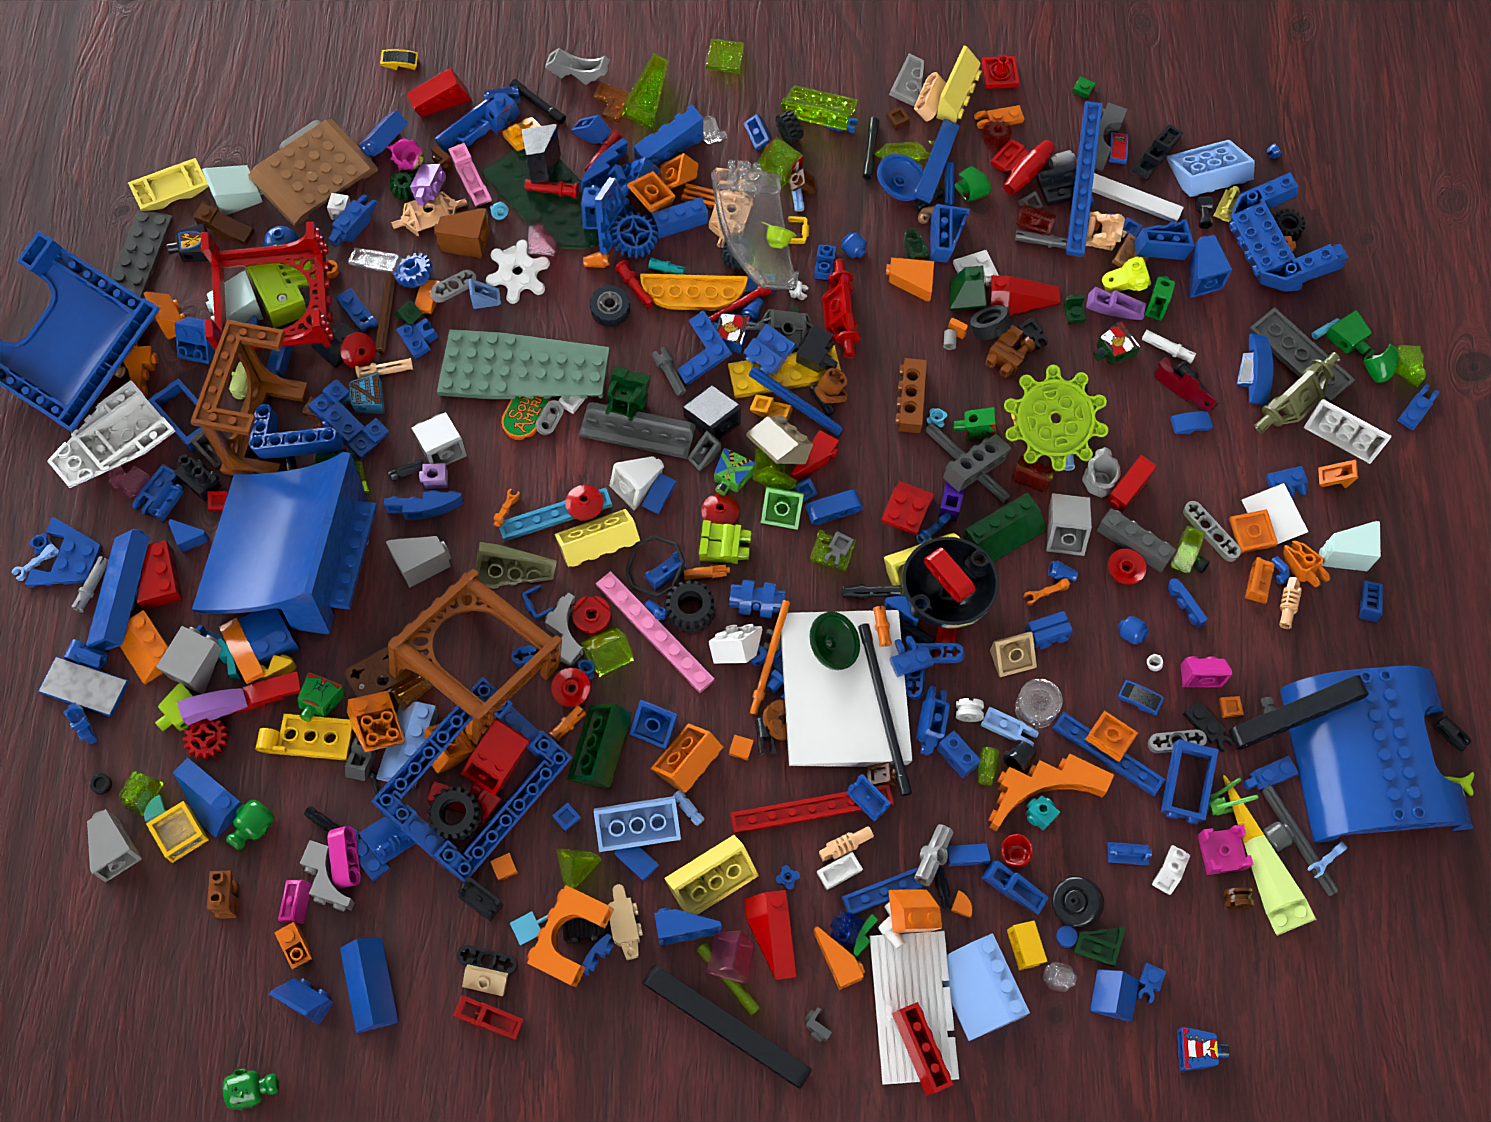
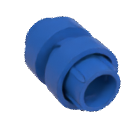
[729,580,786,618]

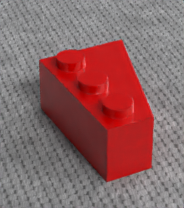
[406,68,472,117]
[137,540,183,611]

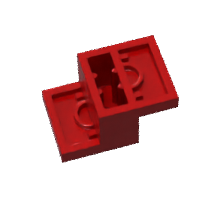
[881,481,934,535]

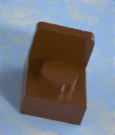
[431,145,453,173]
[789,169,817,195]
[867,762,898,787]

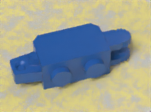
[328,194,377,247]
[916,686,950,756]

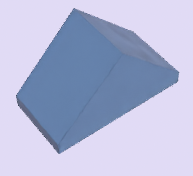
[468,278,501,309]

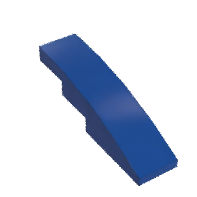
[580,138,628,194]

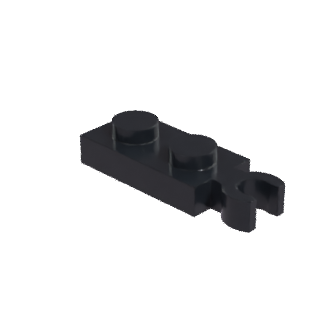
[1183,701,1234,752]

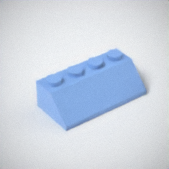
[376,702,439,788]
[594,796,681,852]

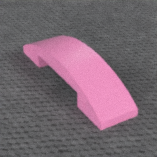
[448,143,492,207]

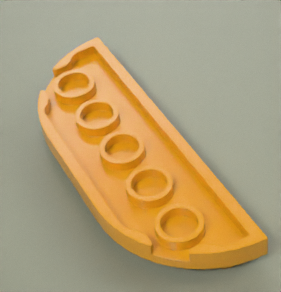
[640,274,748,311]

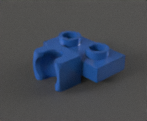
[396,319,438,359]
[64,702,98,745]

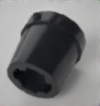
[1003,741,1036,774]

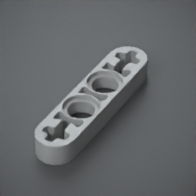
[1183,501,1241,562]

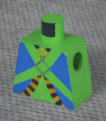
[714,448,756,495]

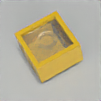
[146,801,209,863]

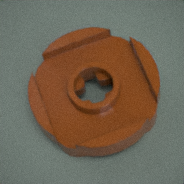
[763,700,787,740]

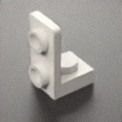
[1152,845,1190,895]

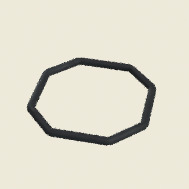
[625,535,685,597]

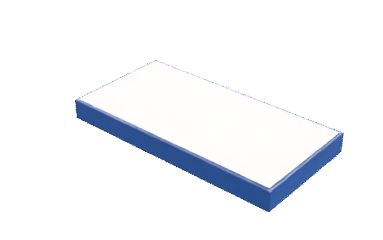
[38,656,130,718]

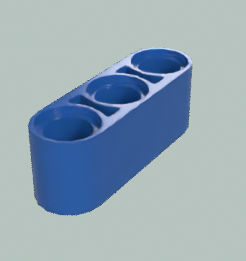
[805,490,863,525]

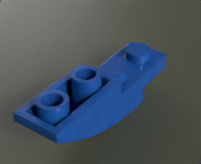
[384,490,464,520]

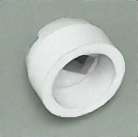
[1147,654,1163,672]

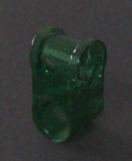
[902,228,930,260]

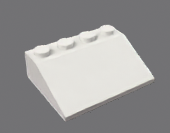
[1304,399,1391,464]

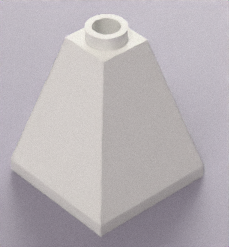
[609,456,664,511]

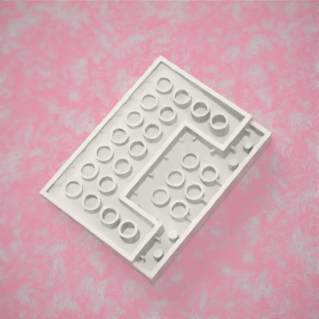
[781,610,912,767]

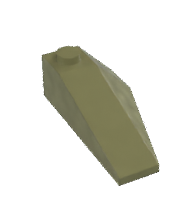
[475,542,556,589]

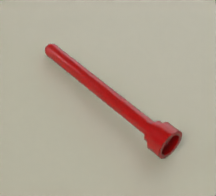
[709,280,772,322]

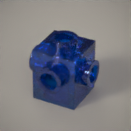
[830,910,865,948]

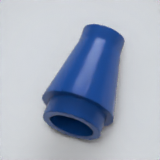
[742,298,764,323]
[1048,561,1078,582]

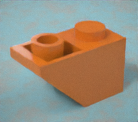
[274,922,312,970]

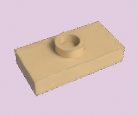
[462,964,508,996]

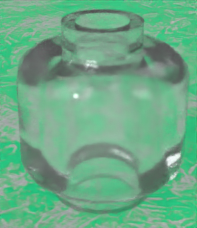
[1043,962,1076,992]

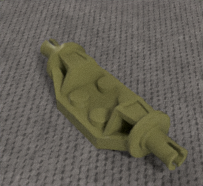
[1254,352,1341,434]

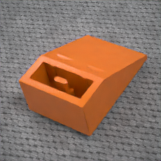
[347,691,405,752]

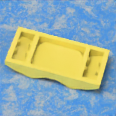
[128,158,209,211]

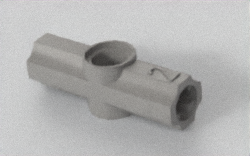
[914,824,954,886]

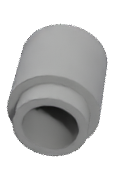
[1049,150,1076,168]

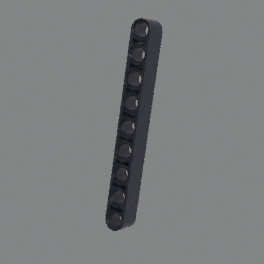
[642,965,812,1089]

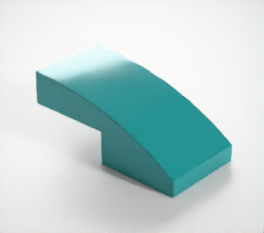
[217,638,241,681]

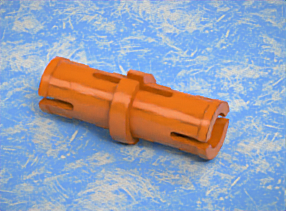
[873,606,892,647]
[549,705,586,742]

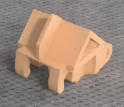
[1085,211,1127,251]

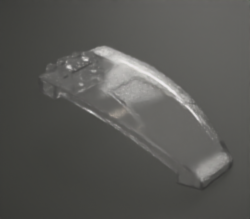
[711,159,799,291]

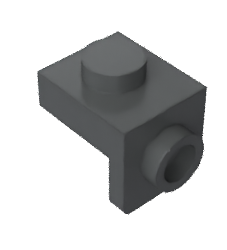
[805,1007,832,1042]

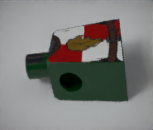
[1093,321,1141,365]

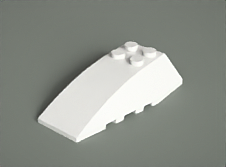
[47,380,175,488]

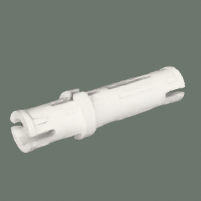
[1142,330,1196,364]

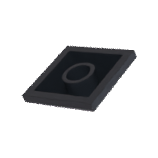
[311,322,355,368]

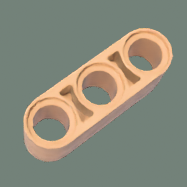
[914,72,946,121]

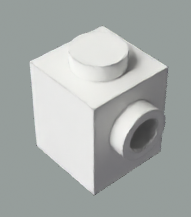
[327,193,351,220]

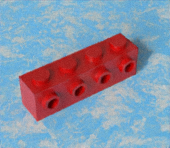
[891,1002,953,1096]

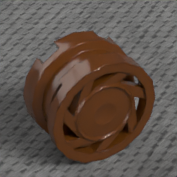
[1223,887,1255,910]

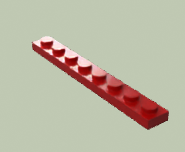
[730,784,893,834]

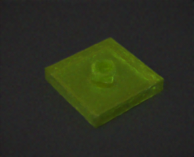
[706,39,744,73]

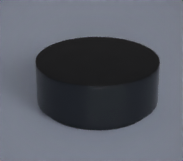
[90,773,112,795]

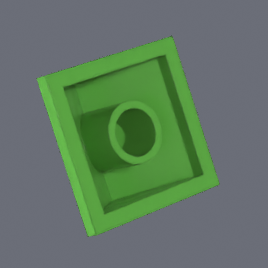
[761,487,804,530]

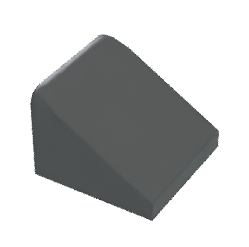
[1017,191,1043,215]

